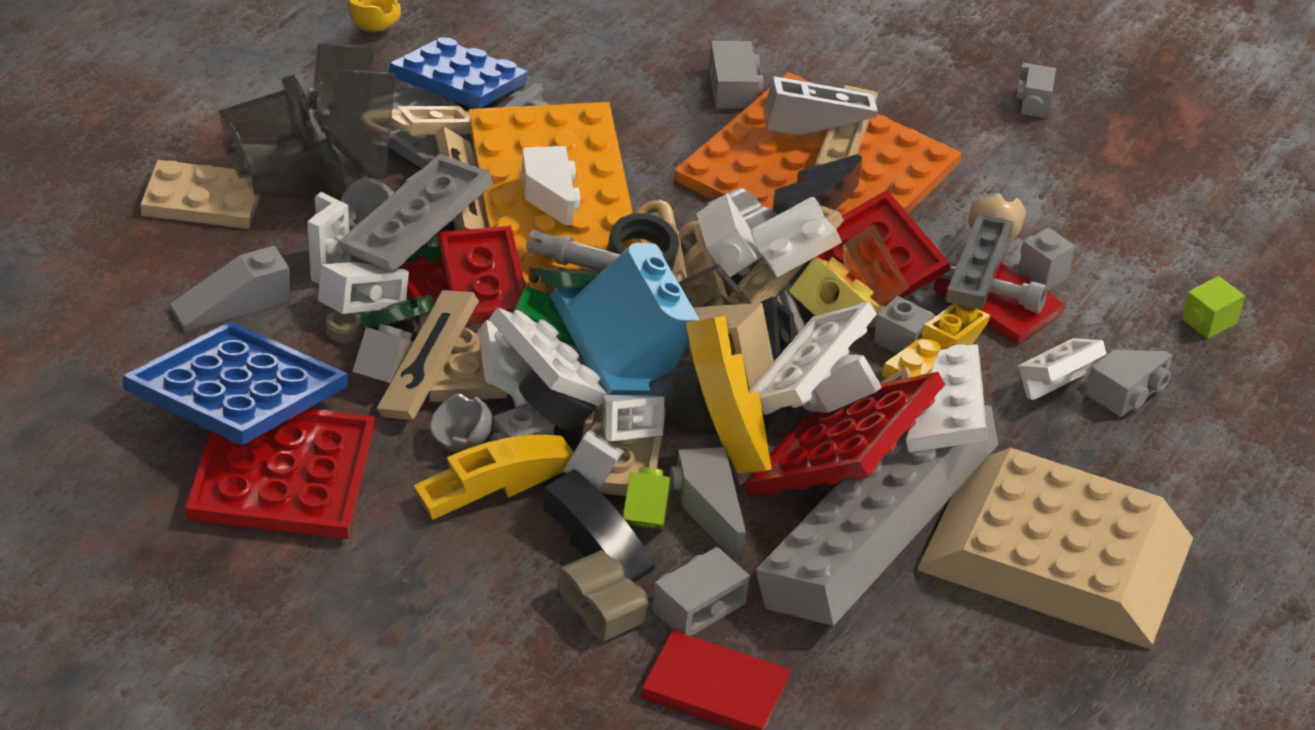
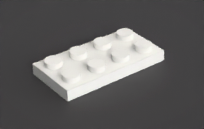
[748,302,876,415]

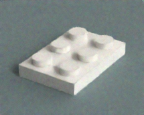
[489,308,608,406]

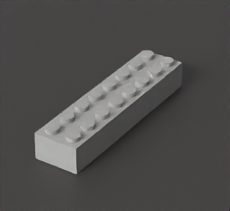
[756,405,998,626]

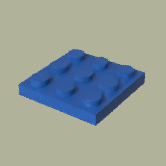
[388,37,528,109]

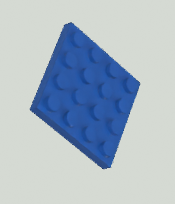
[123,321,348,445]

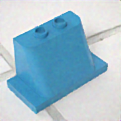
[550,243,700,402]

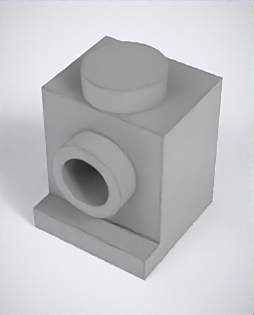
[1016,63,1056,119]

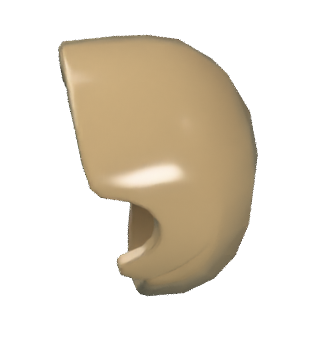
[968,193,1026,242]

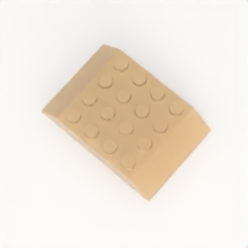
[918,448,1193,650]

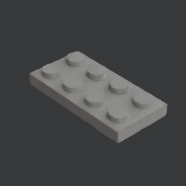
[339,154,494,272]

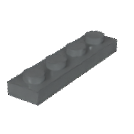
[946,214,1013,309]

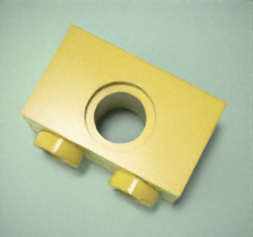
[789,257,881,316]

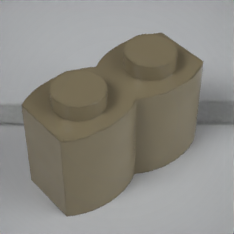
[558,550,649,642]

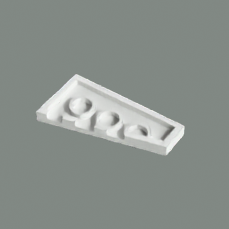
[906,344,988,453]

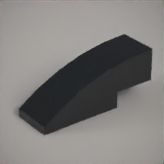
[772,153,863,215]
[543,469,655,583]

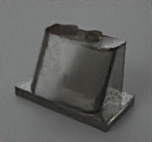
[219,75,346,201]

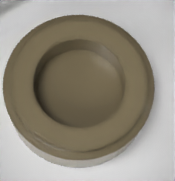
[326,310,364,343]

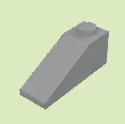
[763,76,878,135]
[170,246,290,332]
[670,447,746,561]

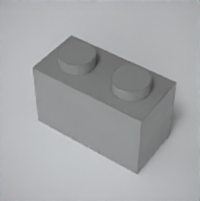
[708,41,764,109]
[652,547,750,636]

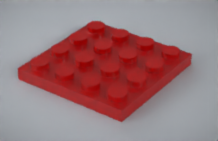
[744,372,945,496]
[186,409,376,539]

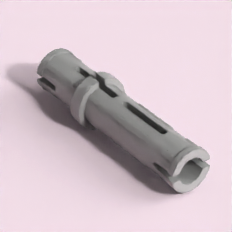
[526,230,620,272]

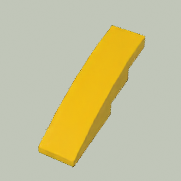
[686,316,772,474]

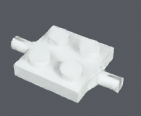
[478,320,532,408]

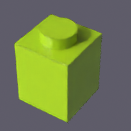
[1181,276,1245,339]
[623,467,670,530]

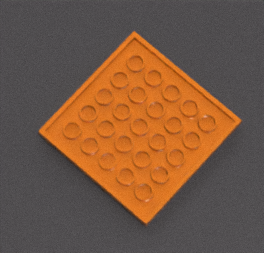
[673,72,962,215]

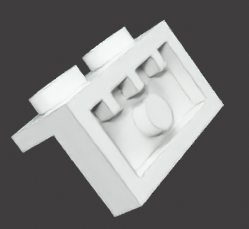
[308,192,351,284]
[750,197,842,277]
[1018,338,1106,400]

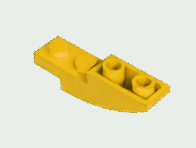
[881,303,990,378]
[414,435,574,520]

